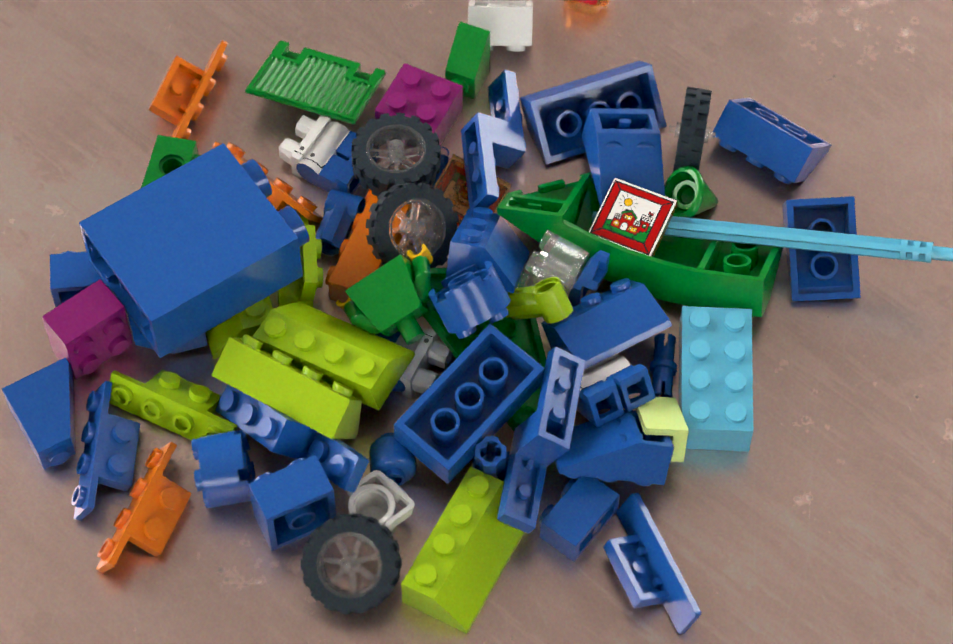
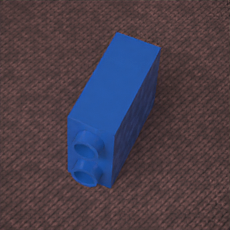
[79,143,309,358]

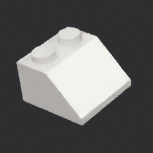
[468,0,533,51]

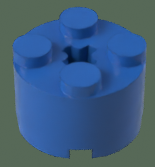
[428,261,511,339]
[191,429,256,508]

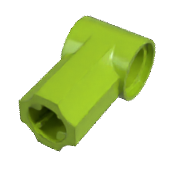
[506,277,573,323]

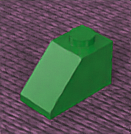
[445,21,490,100]

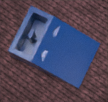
[581,108,665,207]
[555,410,674,486]

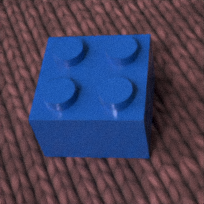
[248,455,337,551]

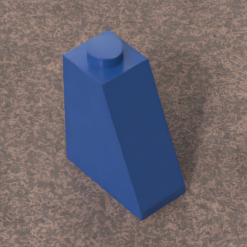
[2,357,76,470]

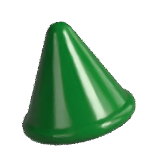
[664,166,718,218]

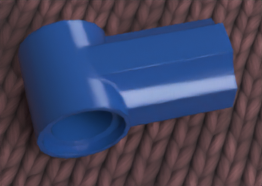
[316,189,365,257]
[472,436,510,482]

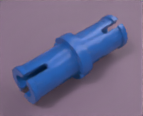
[649,333,677,397]

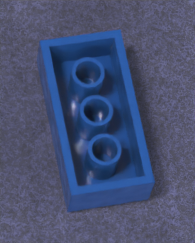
[394,324,544,484]

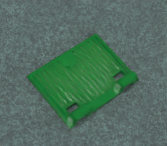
[245,40,387,125]

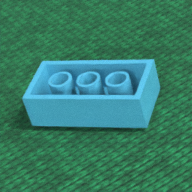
[678,306,753,452]

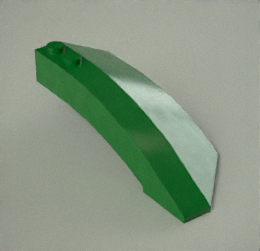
[497,172,783,317]

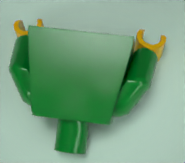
[336,244,433,345]

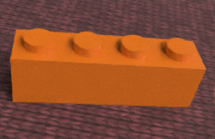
[325,189,419,303]

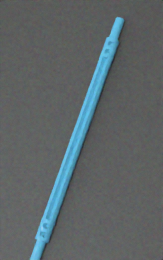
[592,211,953,263]

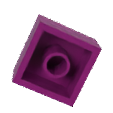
[375,63,463,152]
[42,279,133,380]

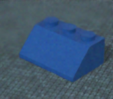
[711,98,832,184]
[446,207,530,293]
[541,278,672,370]

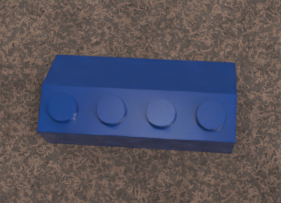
[520,61,667,165]

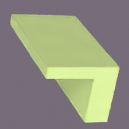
[634,396,689,462]

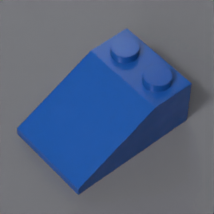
[782,196,861,302]

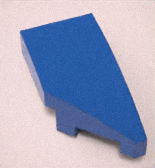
[568,250,610,307]

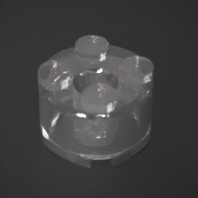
[516,230,590,296]

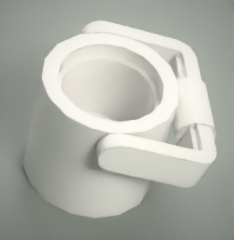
[347,470,415,545]

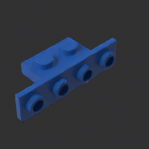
[71,381,140,521]
[603,493,701,635]

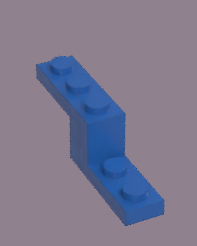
[461,69,526,209]
[497,346,585,534]
[215,384,370,493]

